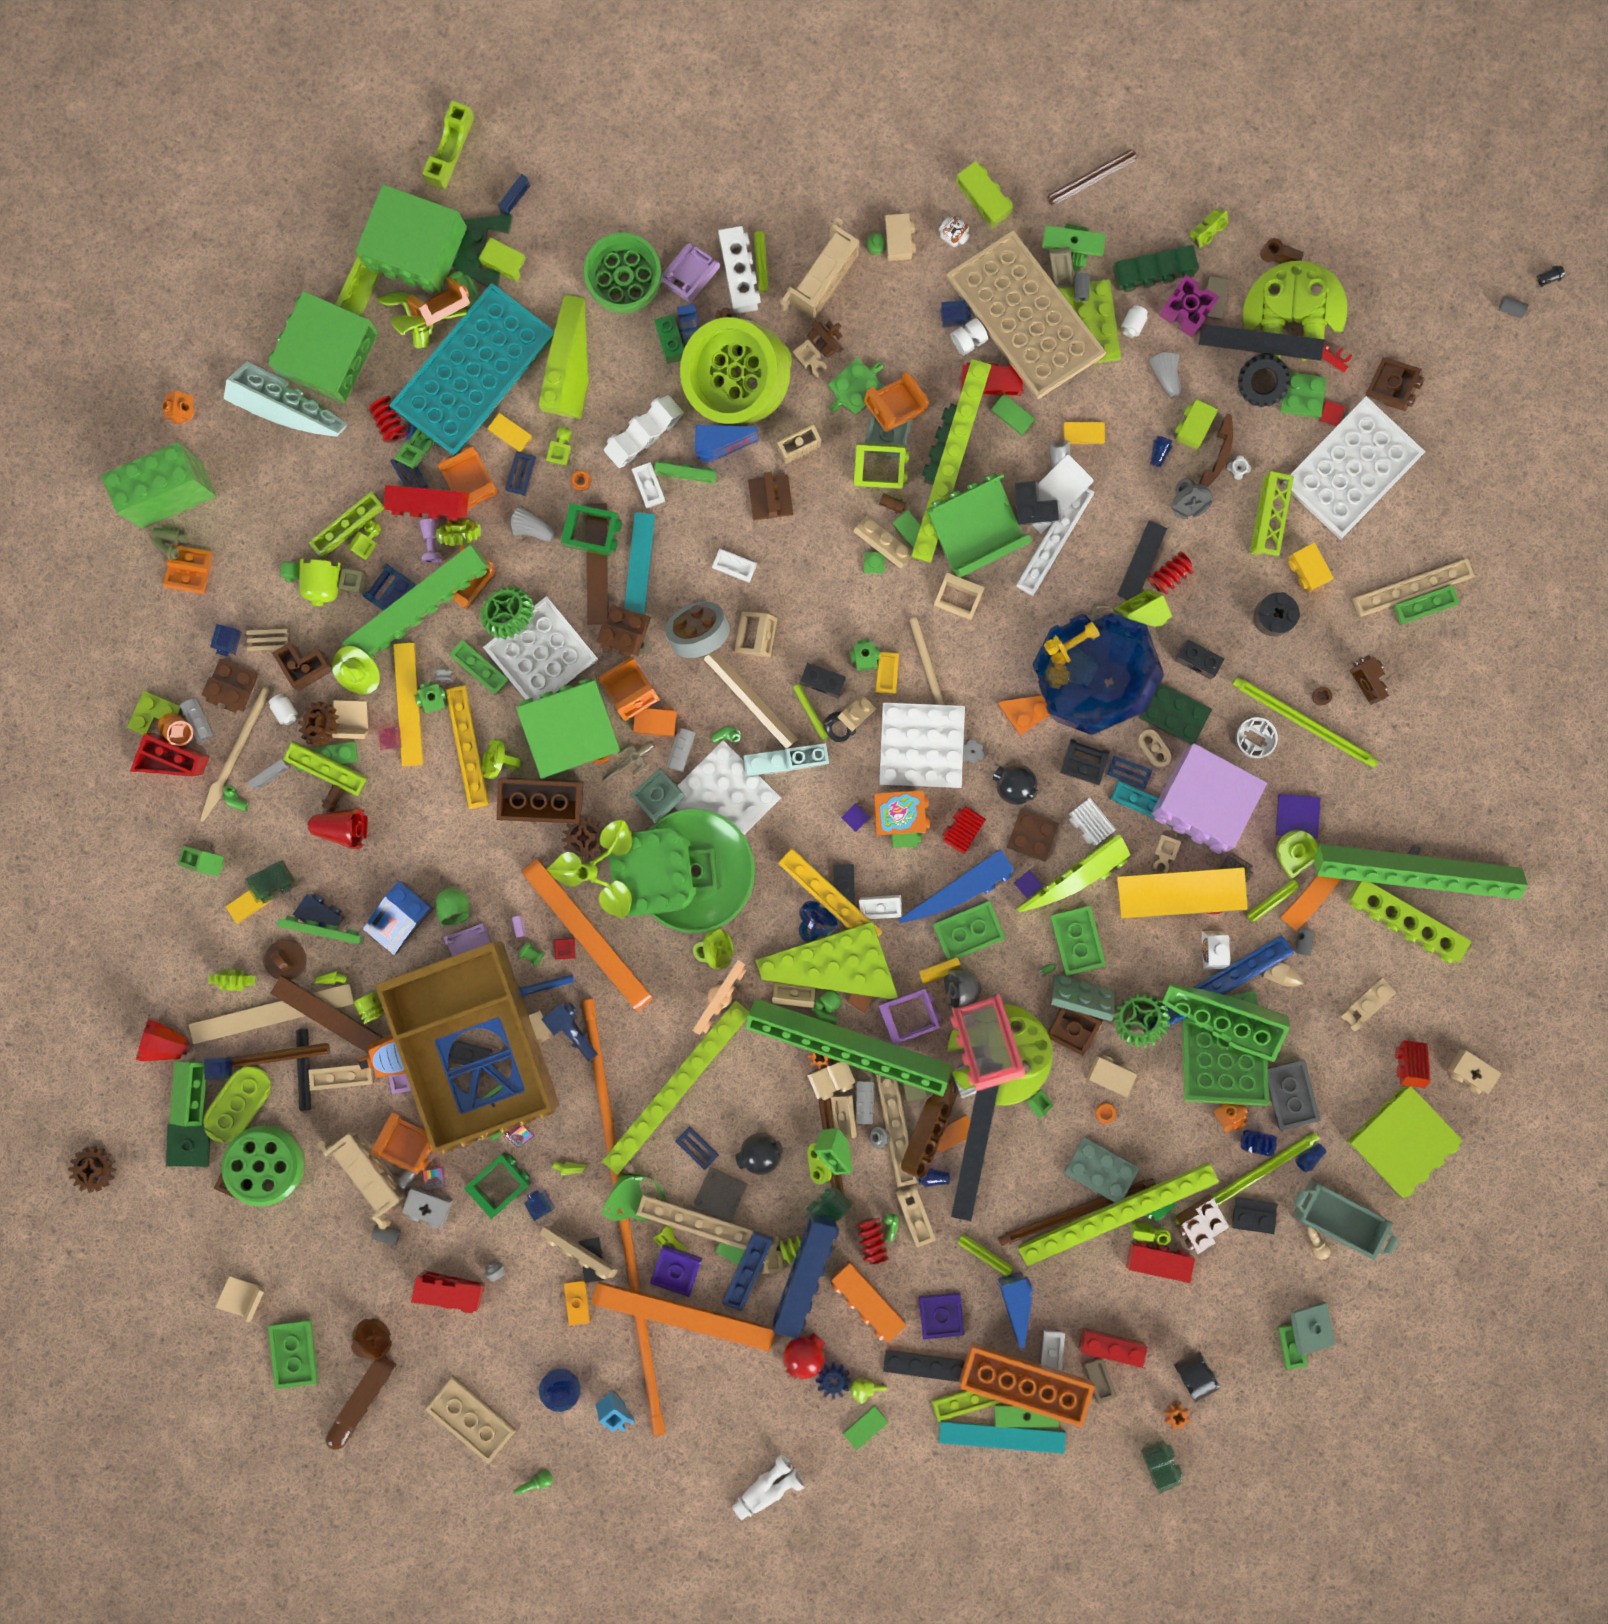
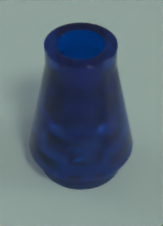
[1150,436,1173,468]
[1295,1143,1327,1173]
[918,1168,950,1188]

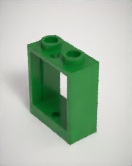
[561,503,622,557]
[464,1153,531,1219]

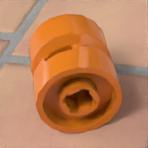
[158,713,193,746]

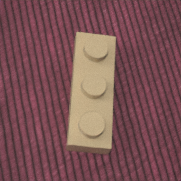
[853,516,913,569]
[309,1064,374,1091]

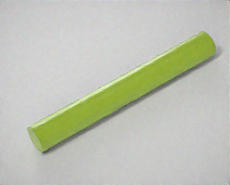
[793,684,828,741]

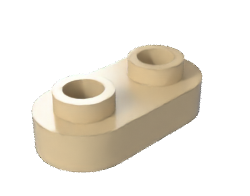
[1138,729,1171,768]

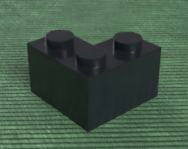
[1015,481,1061,525]

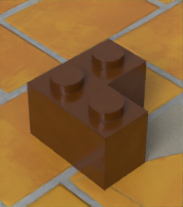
[272,642,333,691]

